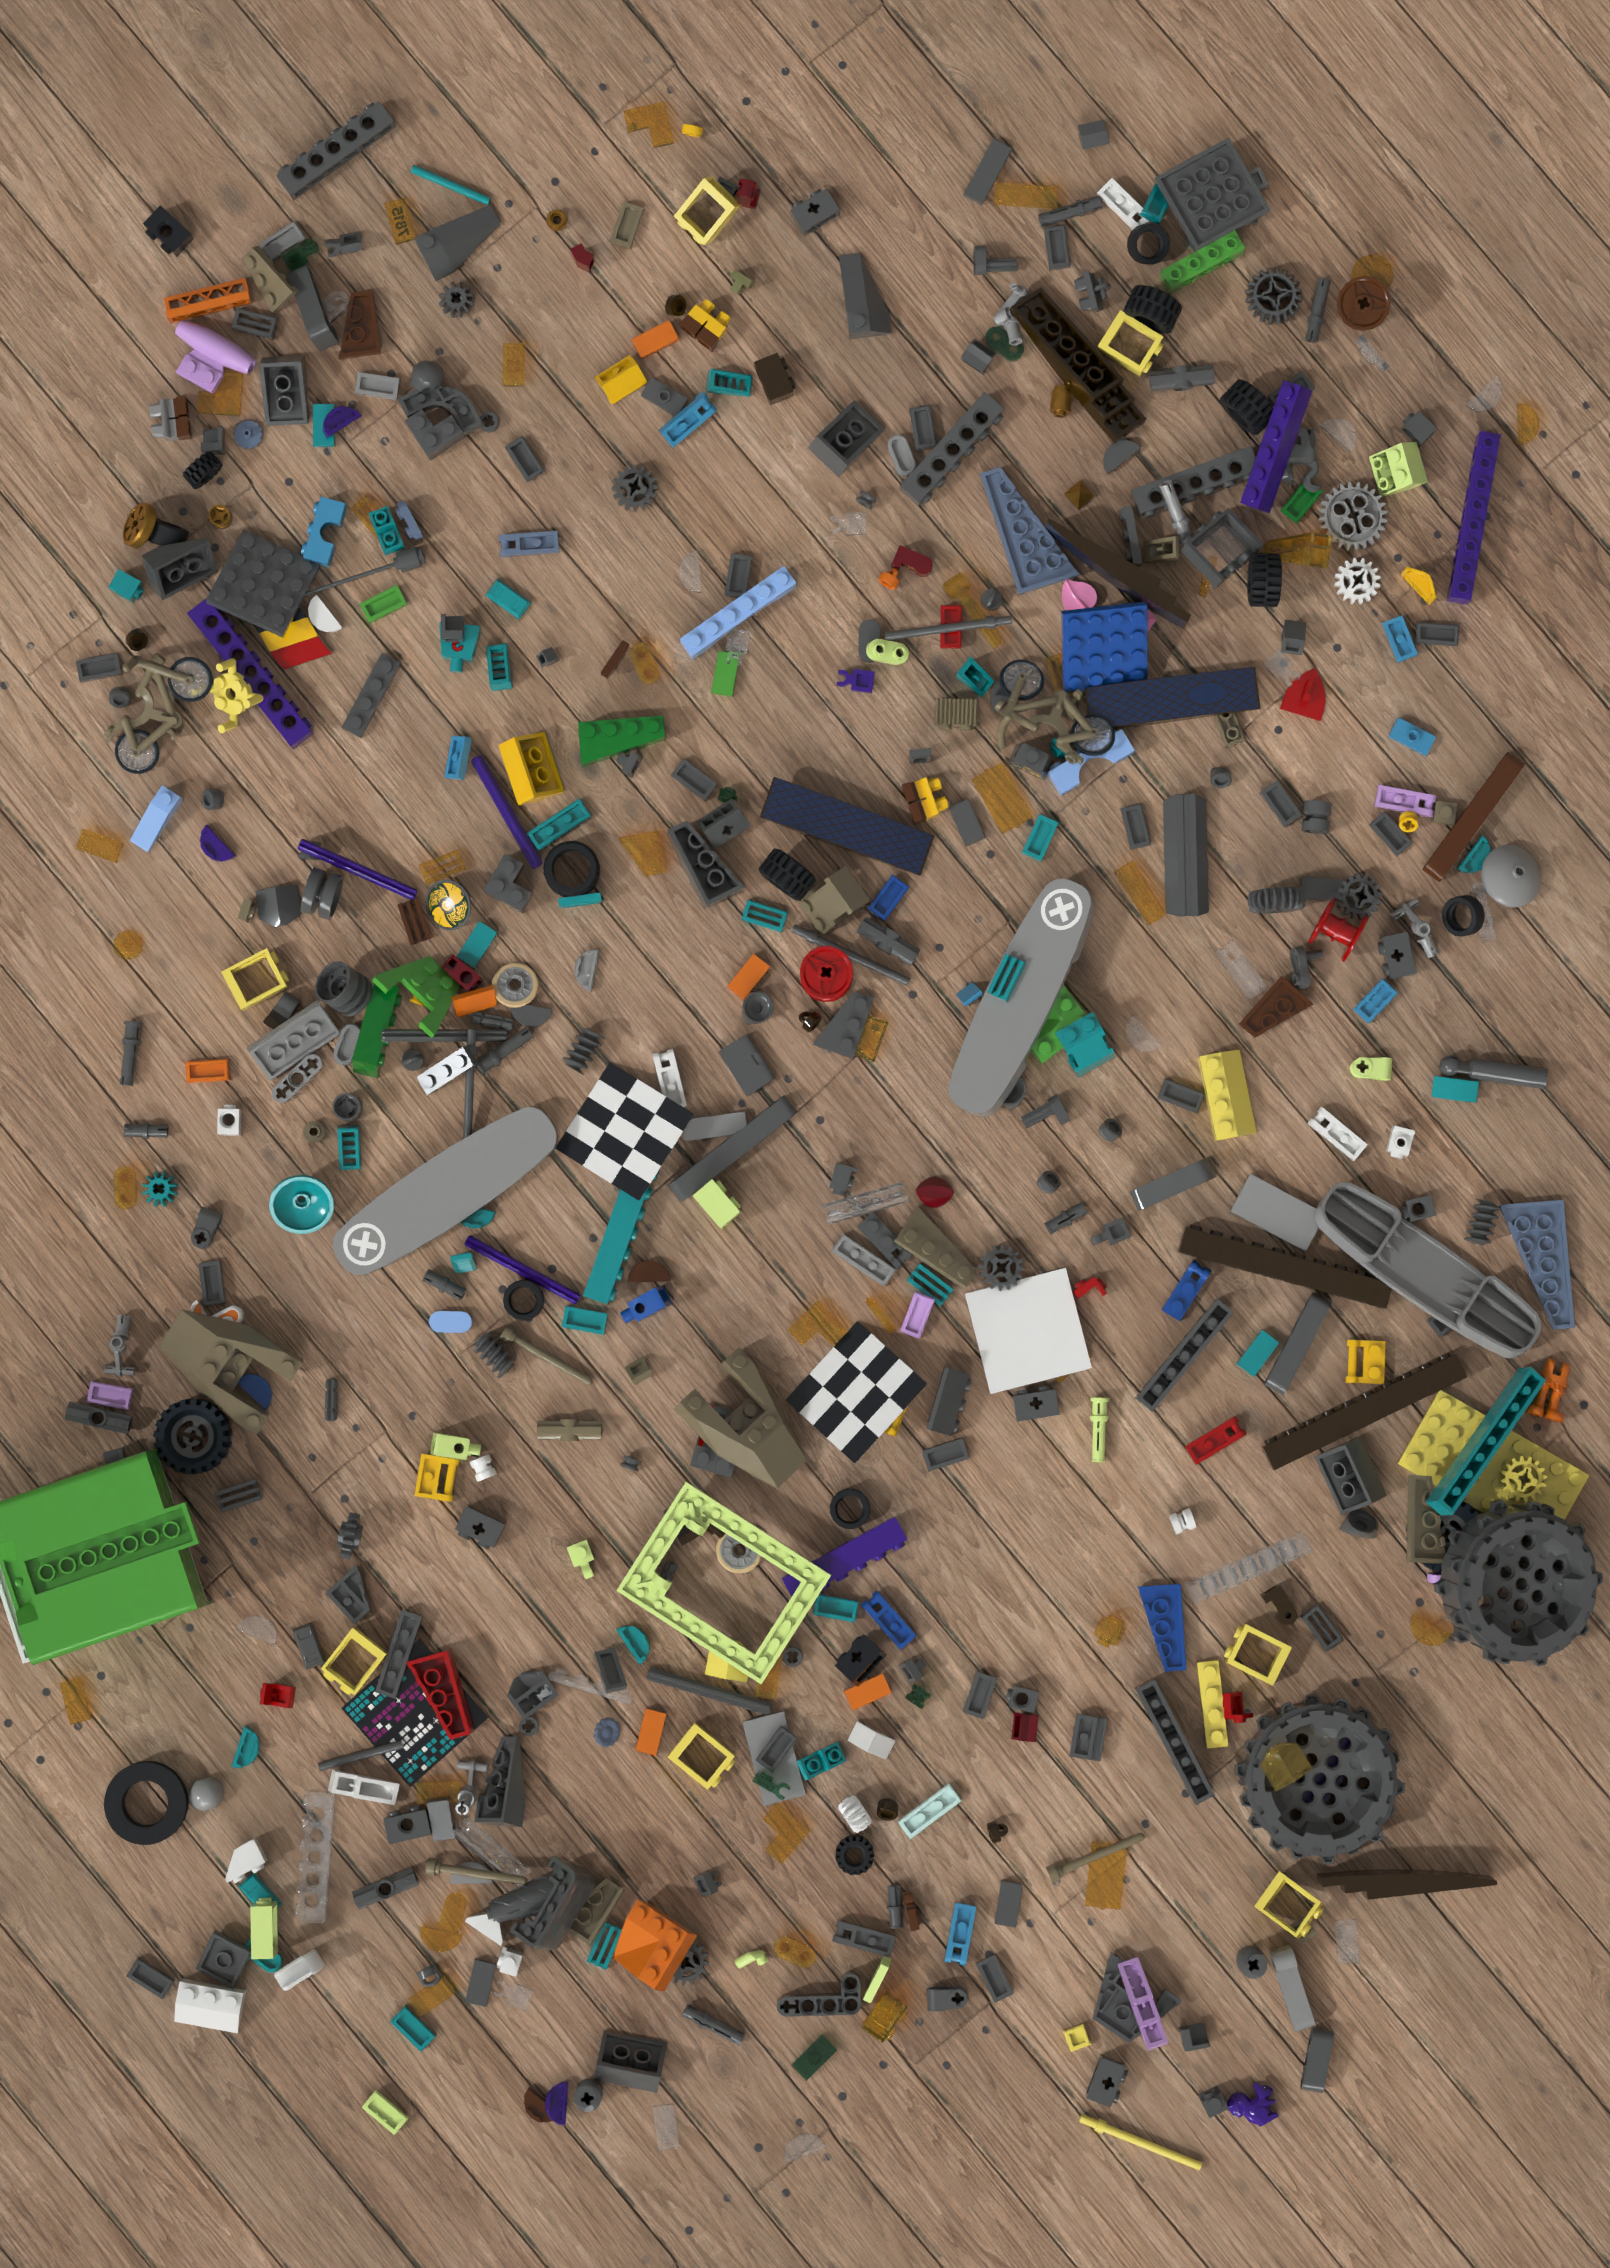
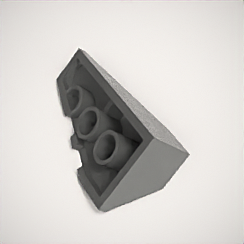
[414,205,501,281]
[839,253,891,339]
[474,1737,525,1827]

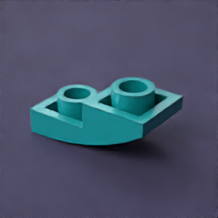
[368,505,405,556]
[1431,1076,1480,1103]
[796,1742,846,1781]

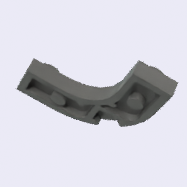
[398,385,483,436]

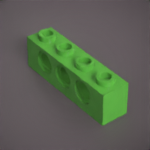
[1159,230,1245,295]

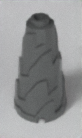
[485,1871,555,1923]

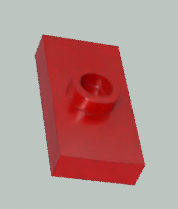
[940,605,962,649]

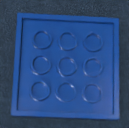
[1061,602,1148,692]

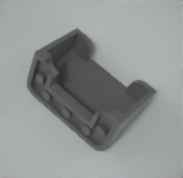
[510,1856,595,1950]

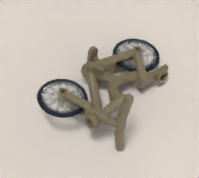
[104,653,213,774]
[994,660,1115,765]

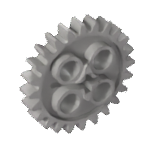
[1318,482,1388,551]

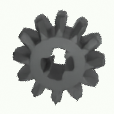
[439,282,475,318]

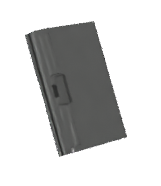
[719,1034,775,1096]

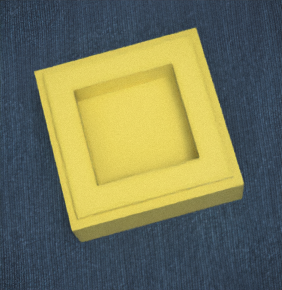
[1063,2023,1091,2052]

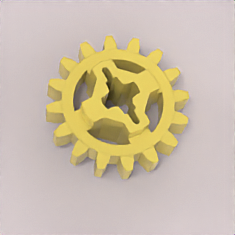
[1499,1456,1547,1503]

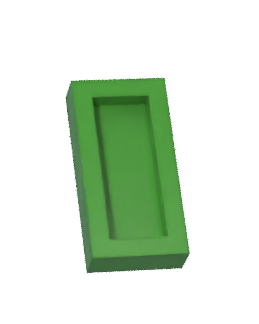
[360,585,407,624]
[711,651,740,697]

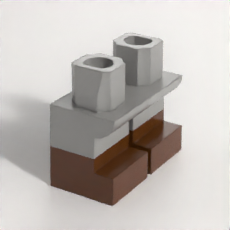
[149,395,192,441]

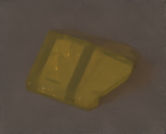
[1260,1743,1313,1791]

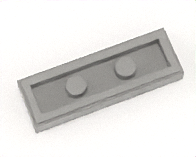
[683,1112,747,1142]
[832,1233,896,1287]

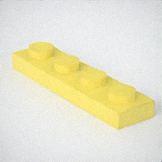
[1196,1660,1228,1749]

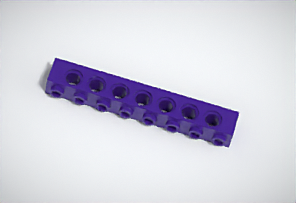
[1447,431,1501,605]
[187,599,313,749]

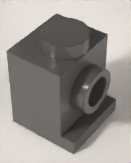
[829,1163,857,1196]
[1198,2085,1229,2118]

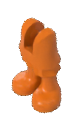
[1525,1358,1570,1423]

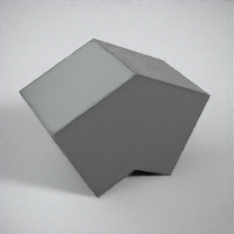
[536,647,559,668]

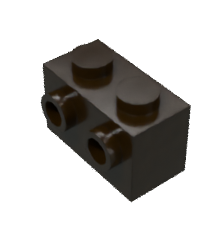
[754,352,796,405]

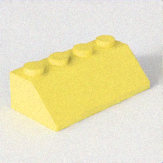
[1198,1050,1257,1141]

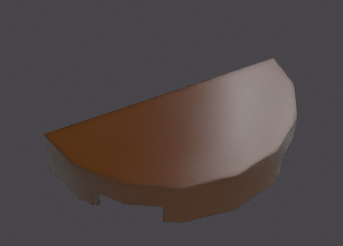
[601,640,630,679]
[627,1261,670,1283]
[524,2087,552,2123]

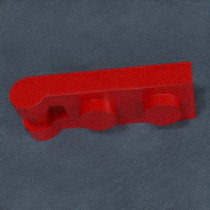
[1184,1416,1247,1465]

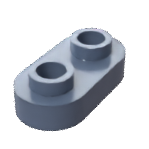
[395,500,423,541]

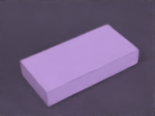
[900,1291,936,1339]
[87,1381,134,1410]

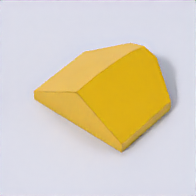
[1401,567,1436,606]

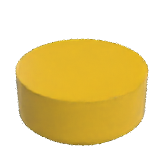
[681,124,703,137]

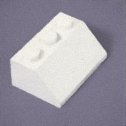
[174,1978,246,2033]

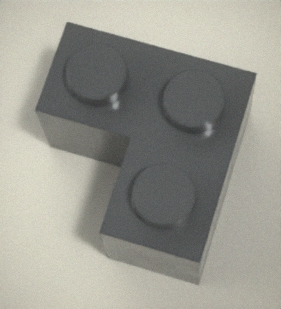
[404,409,465,460]
[484,853,533,914]

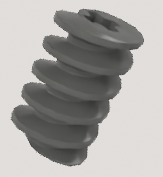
[562,1028,605,1075]
[1464,1198,1501,1246]
[471,1331,516,1379]
[1236,1946,1267,1979]
[574,2078,603,2112]

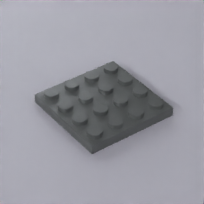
[1154,137,1270,252]
[206,530,320,637]

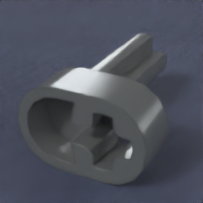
[973,245,1017,275]
[1021,1094,1071,1128]

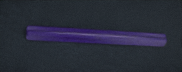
[471,755,543,869]
[298,839,417,900]
[465,1235,580,1304]

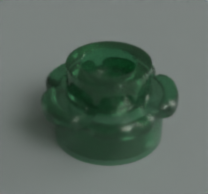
[717,787,738,803]

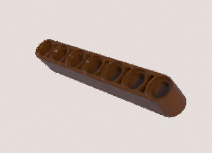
[1422,752,1525,882]

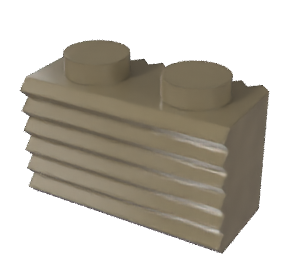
[935,698,979,731]

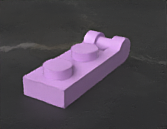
[1374,785,1437,817]

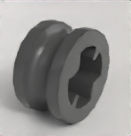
[480,412,499,433]
[855,490,877,510]
[620,1455,642,1472]
[783,1647,803,1667]
[519,1717,539,1736]

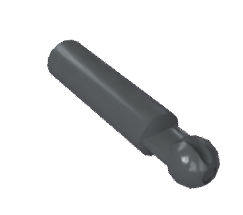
[1440,1055,1548,1089]

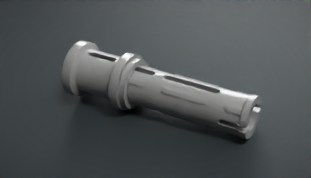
[1159,480,1195,544]

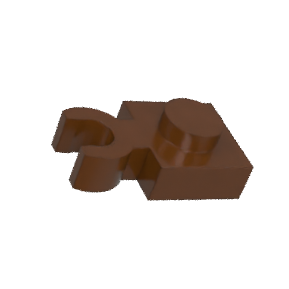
[903,1891,923,1931]

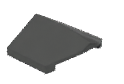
[255,885,302,927]
[507,1671,559,1720]

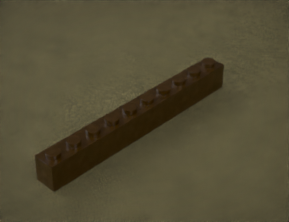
[1178,1224,1392,1309]
[1261,1352,1467,1470]

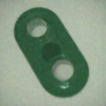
[985,327,1024,362]

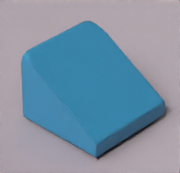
[956,983,982,1007]

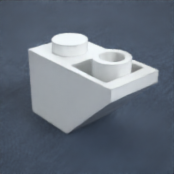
[225,1838,268,1884]

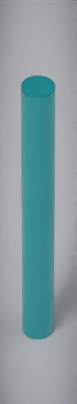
[411,165,491,205]

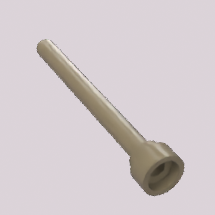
[499,1325,593,1385]
[1046,1833,1145,1883]
[426,1857,528,1885]

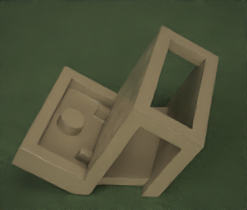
[798,866,870,936]

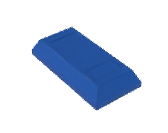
[868,874,909,921]

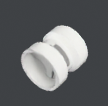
[470,1454,497,1482]
[1169,1508,1196,1535]

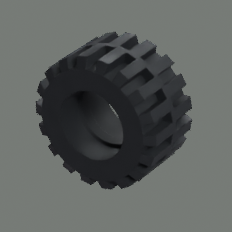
[1123,285,1182,333]
[1220,379,1273,435]
[1247,553,1282,607]
[758,848,816,901]

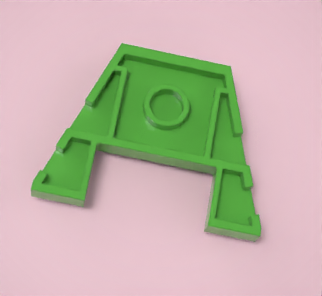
[372,956,460,1038]

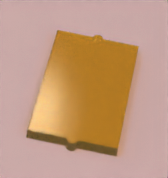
[972,763,1033,834]
[1085,1842,1127,1910]

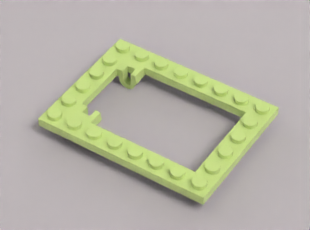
[616,1481,831,1684]

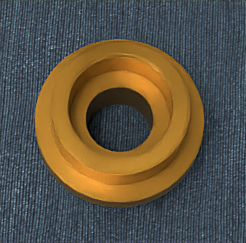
[546,209,568,231]

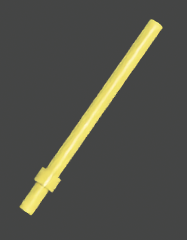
[1079,2114,1202,2170]

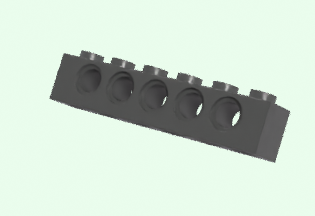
[276,101,396,201]
[900,392,1004,507]
[1130,446,1256,518]
[1135,1299,1234,1412]
[1134,1678,1215,1805]

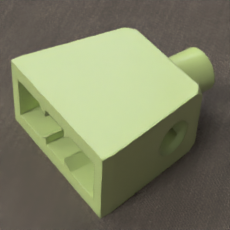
[430,1432,481,1460]

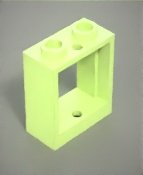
[250,1897,278,1959]

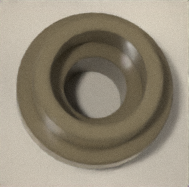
[303,1121,325,1143]

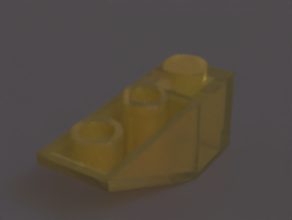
[1264,532,1333,569]

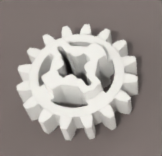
[1334,558,1381,605]

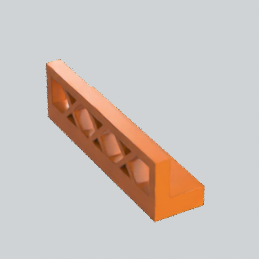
[164,277,252,324]

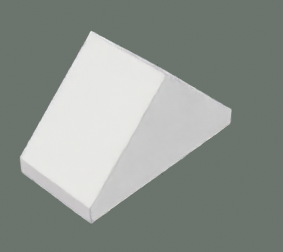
[847,1721,896,1760]
[465,1912,504,1946]

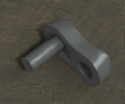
[1290,946,1324,989]

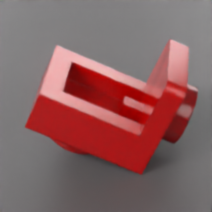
[1073,1276,1107,1299]
[260,1683,296,1708]
[1222,1691,1254,1723]

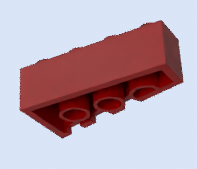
[406,1649,475,1740]

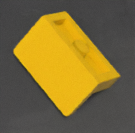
[594,355,647,404]

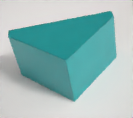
[956,657,995,698]

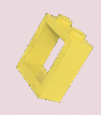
[674,176,742,245]
[1097,310,1164,377]
[222,948,289,1011]
[1224,1623,1292,1686]
[321,1627,388,1695]
[668,1722,736,1790]
[1254,1871,1324,1939]

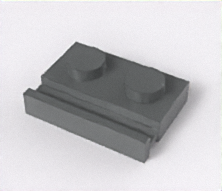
[1069,1713,1108,1762]

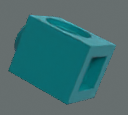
[108,569,144,603]

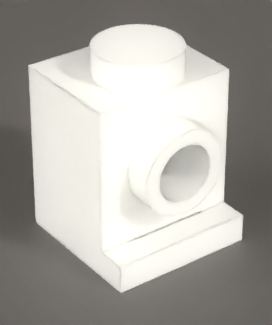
[1386,1125,1415,1159]
[497,1946,524,1977]

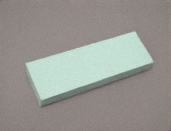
[897,1783,962,1839]

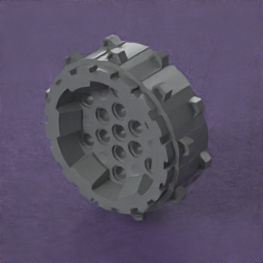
[1434,1499,1603,1667]
[1235,1694,1405,1864]

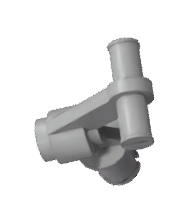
[994,283,1030,346]
[1390,898,1439,958]
[104,1315,136,1377]
[455,1759,488,1815]

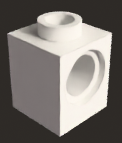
[217,1105,242,1136]

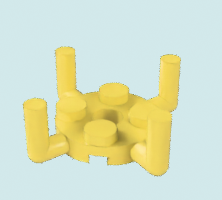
[191,658,263,733]

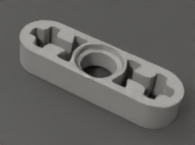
[272,1054,323,1103]

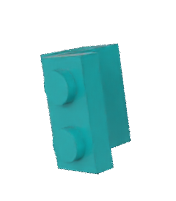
[1055,1012,1115,1078]

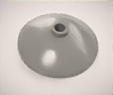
[1481,845,1541,908]

